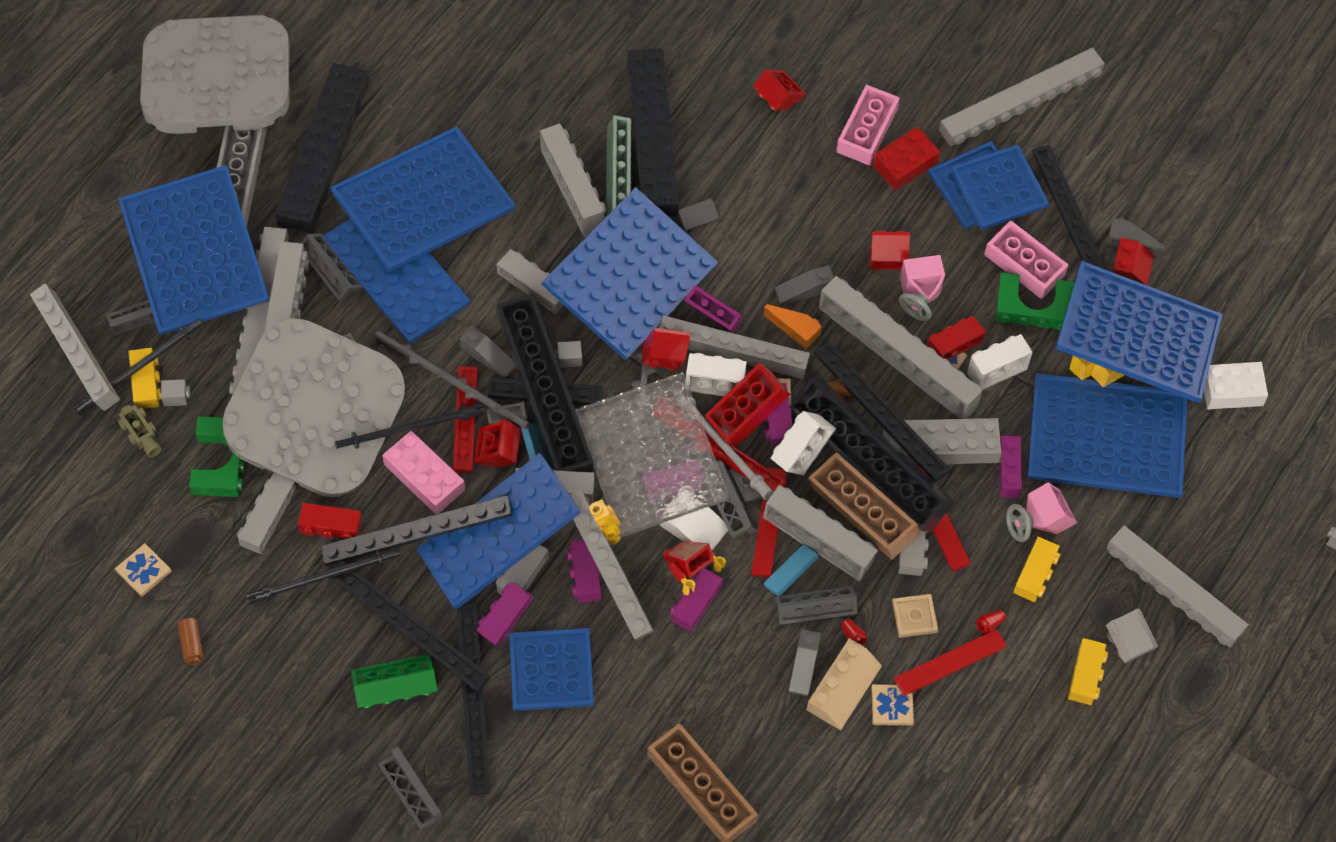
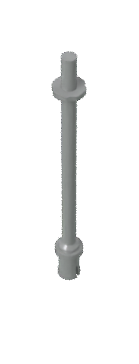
[674,390,774,500]

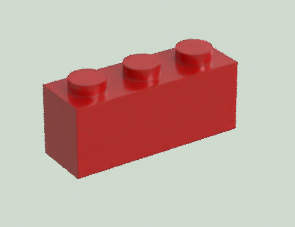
[926,316,986,360]
[298,503,362,540]

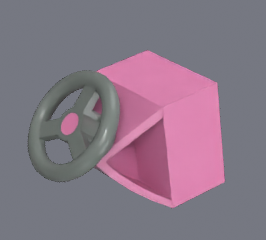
[899,255,945,321]
[1006,483,1077,542]

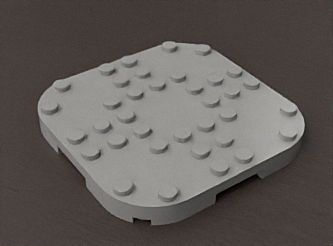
[140,15,290,134]
[223,319,405,497]

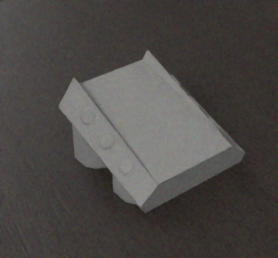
[1106,609,1158,663]

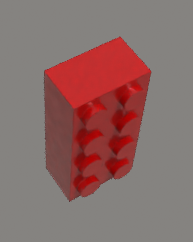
[705,363,791,447]

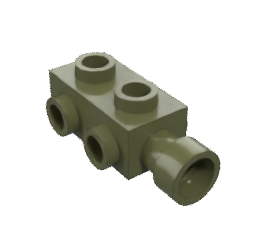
[118,405,161,457]

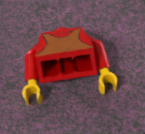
[664,542,726,595]

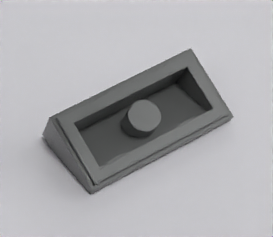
[678,198,719,232]

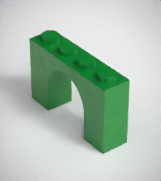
[995,272,1074,330]
[189,417,245,497]

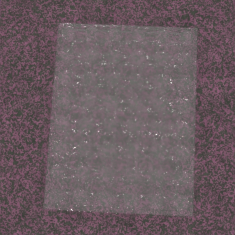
[575,372,730,538]

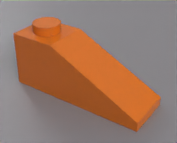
[764,304,822,350]

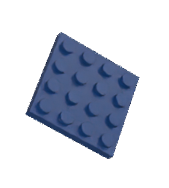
[928,141,998,230]
[951,145,1049,230]
[509,628,594,711]

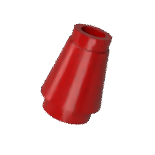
[976,610,1006,634]
[841,619,868,646]

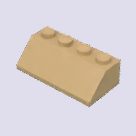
[807,638,882,730]

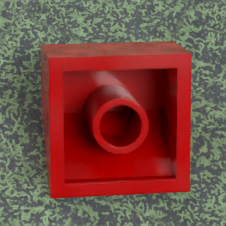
[753,70,806,111]
[1112,237,1154,286]
[642,328,691,370]
[473,420,521,467]

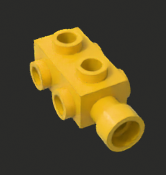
[588,499,621,545]

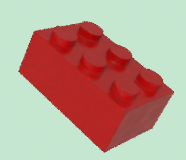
[873,127,940,191]

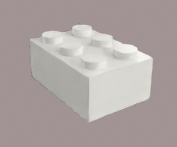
[967,334,1033,390]
[685,353,747,396]
[1204,362,1268,409]
[771,411,836,475]

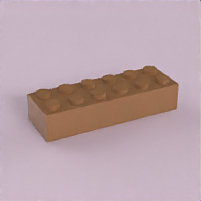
[808,452,920,560]
[648,723,758,842]

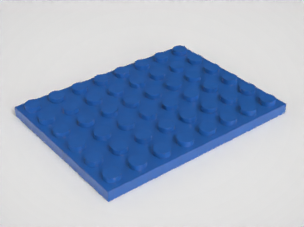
[331,127,516,272]
[118,165,270,335]
[541,187,718,361]
[1055,261,1223,403]
[1027,373,1187,498]

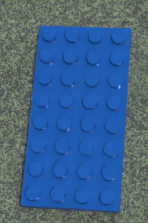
[322,219,471,344]
[417,453,581,609]

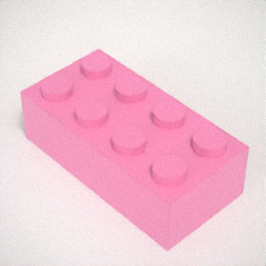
[836,85,900,165]
[984,221,1068,299]
[382,431,465,515]

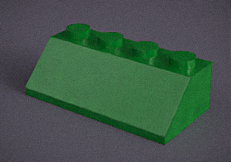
[351,654,438,708]

